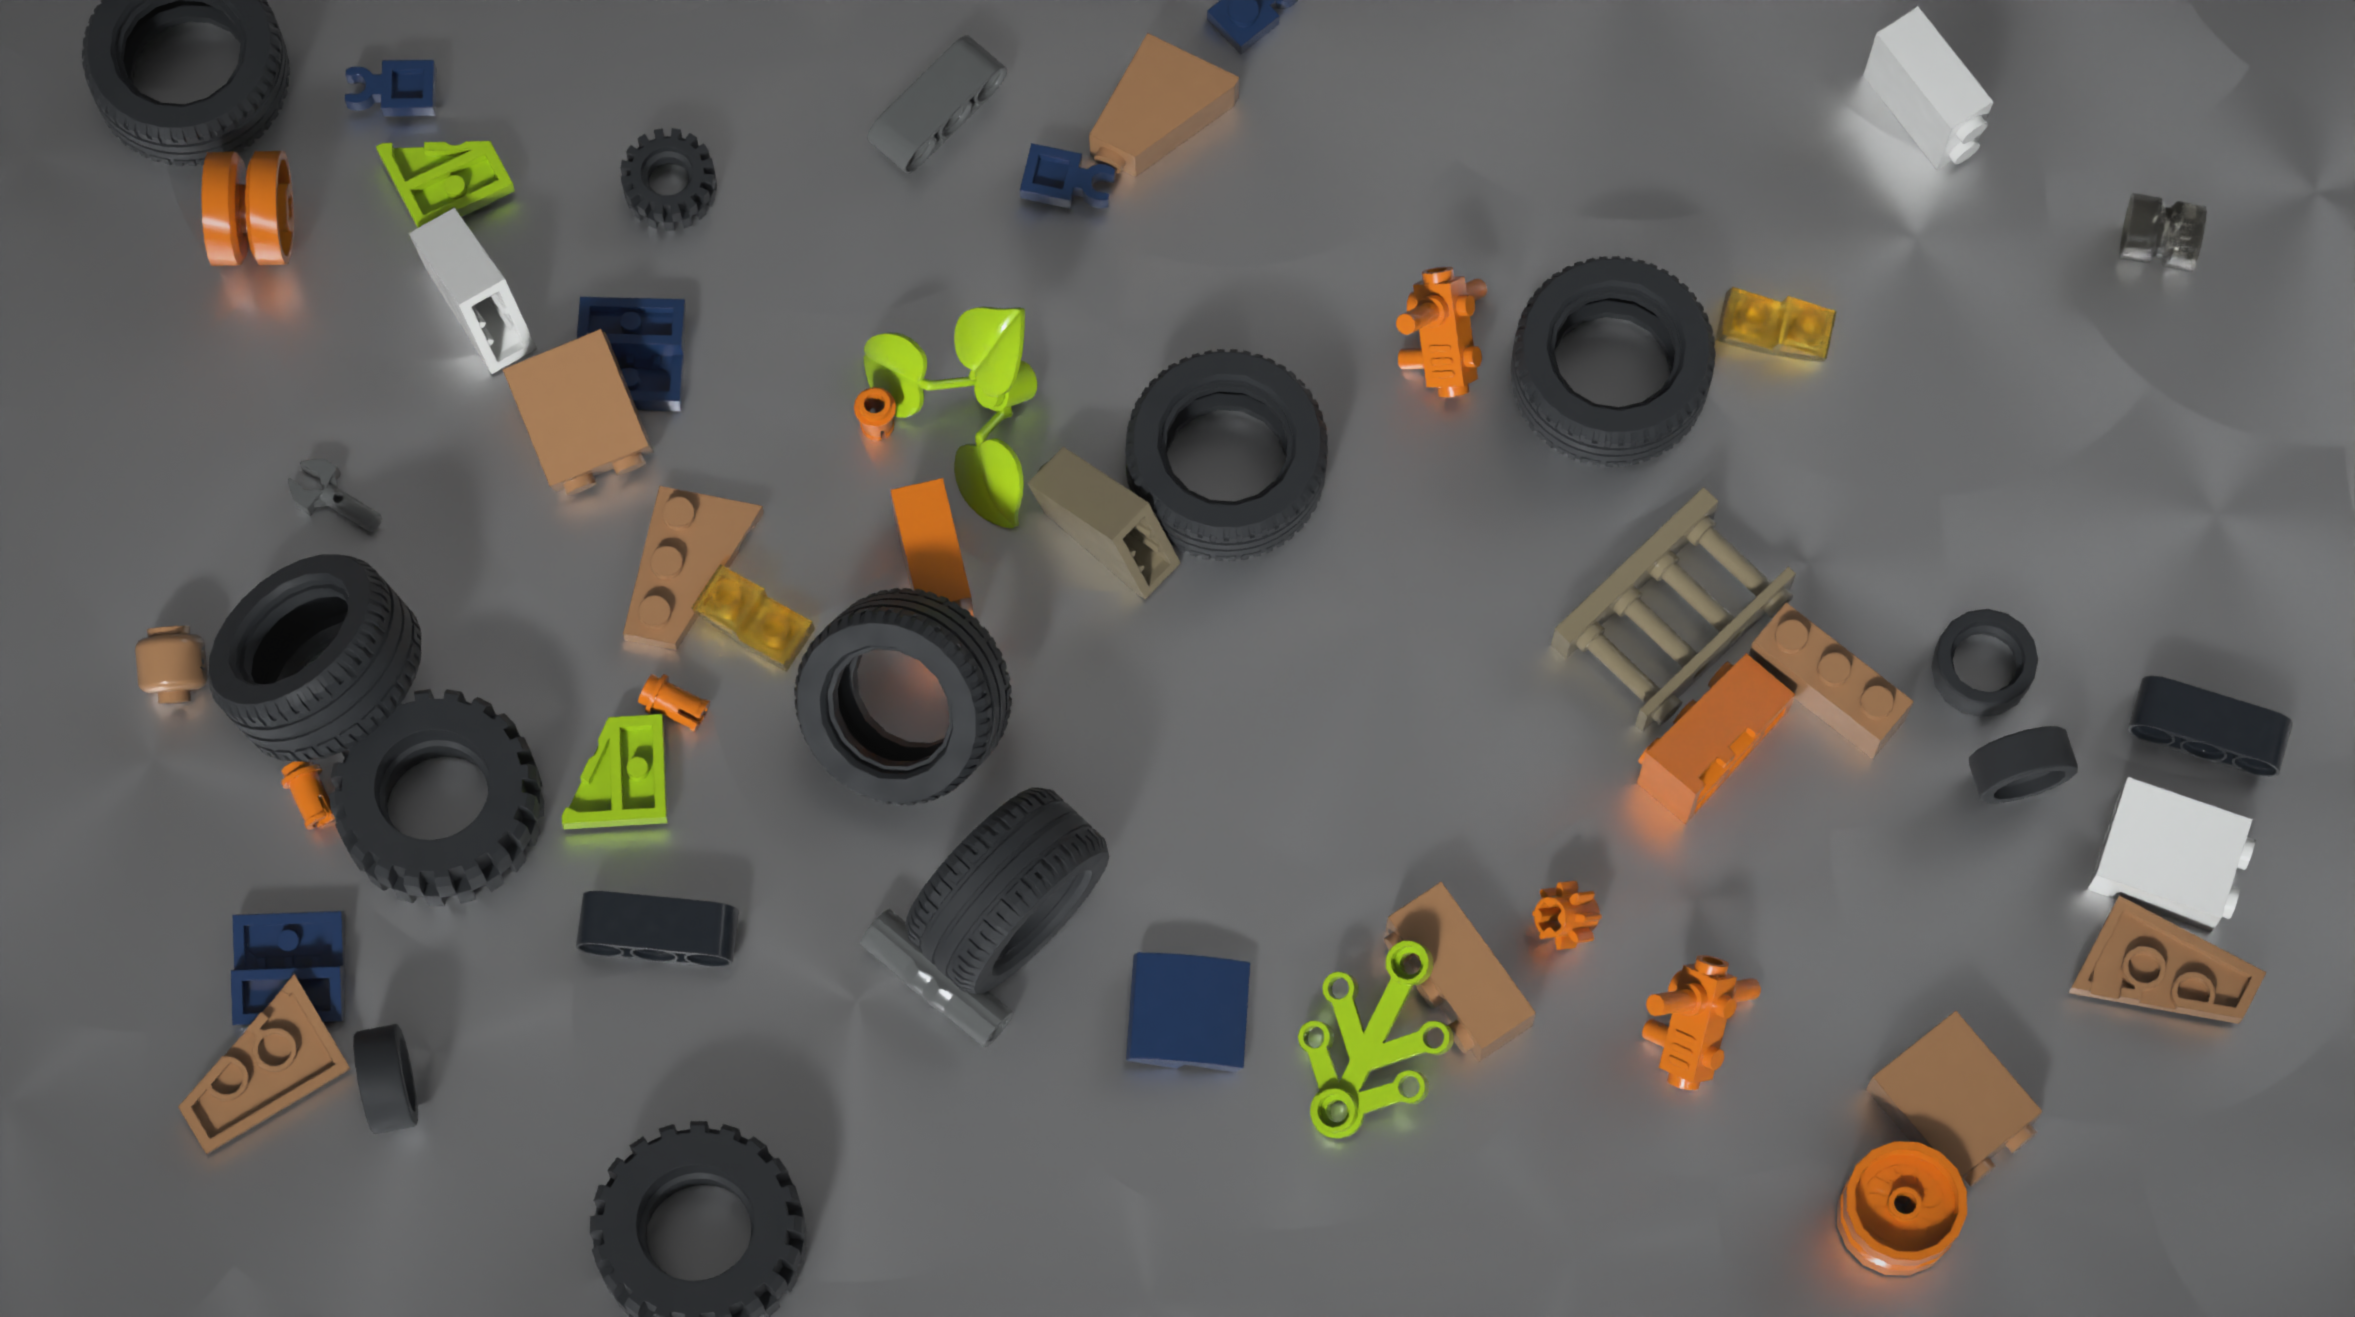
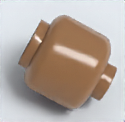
[135,625,208,704]

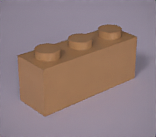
[1749,602,1914,759]
[1384,882,1536,1062]

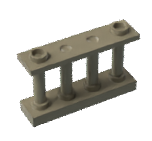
[1551,487,1796,732]

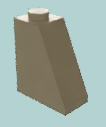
[1027,446,1181,600]

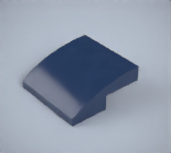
[576,297,686,411]
[231,911,345,1025]
[1126,952,1250,1072]

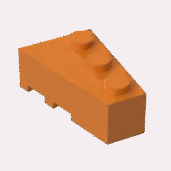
[1637,653,1796,824]

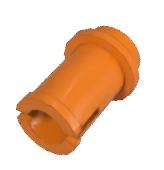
[854,387,896,441]
[638,674,710,732]
[281,761,335,830]

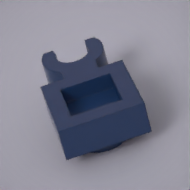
[1207,0,1298,55]
[345,60,437,116]
[1020,143,1116,209]

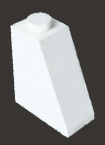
[409,208,537,374]

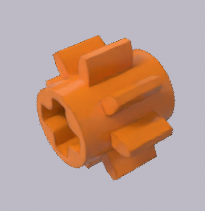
[1532,880,1602,950]

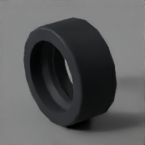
[1931,609,2038,717]
[1969,726,2078,803]
[353,1024,418,1134]

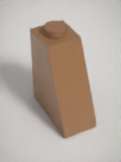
[1089,33,1239,177]

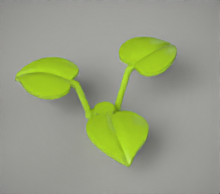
[864,306,1037,528]

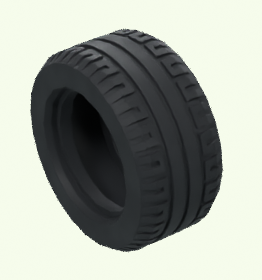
[82,0,290,166]
[1510,256,1716,467]
[1125,349,1328,561]
[209,554,422,762]
[794,588,1012,806]
[905,787,1109,994]

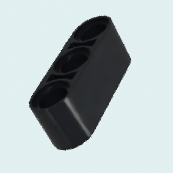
[2128,676,2293,777]
[576,891,739,967]

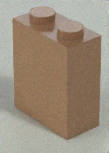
[503,329,654,495]
[1866,1011,2043,1187]

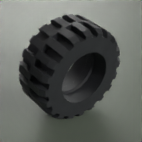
[329,689,545,906]
[590,1121,807,1317]

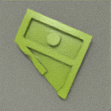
[376,141,515,228]
[562,714,668,830]

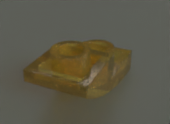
[1715,287,1837,362]
[691,564,815,672]

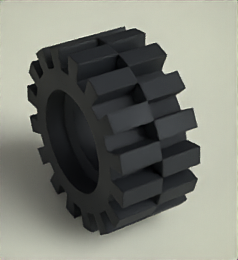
[620,128,717,231]

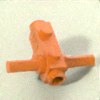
[1396,267,1487,397]
[1642,955,1761,1090]

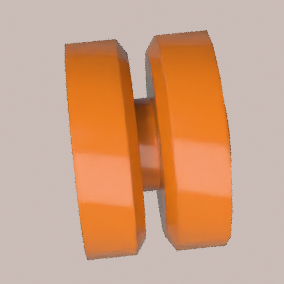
[201,151,294,266]
[1837,1141,1967,1276]

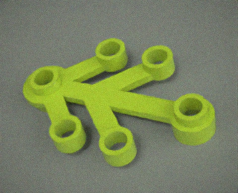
[1298,941,1454,1139]

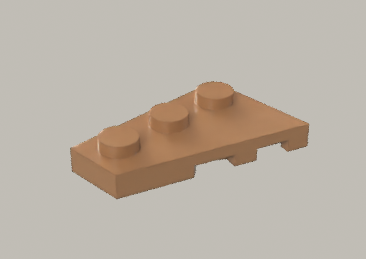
[623,486,764,650]
[2068,895,2267,1024]
[178,974,351,1155]

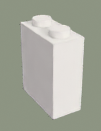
[1863,6,1993,170]
[2087,777,2256,932]

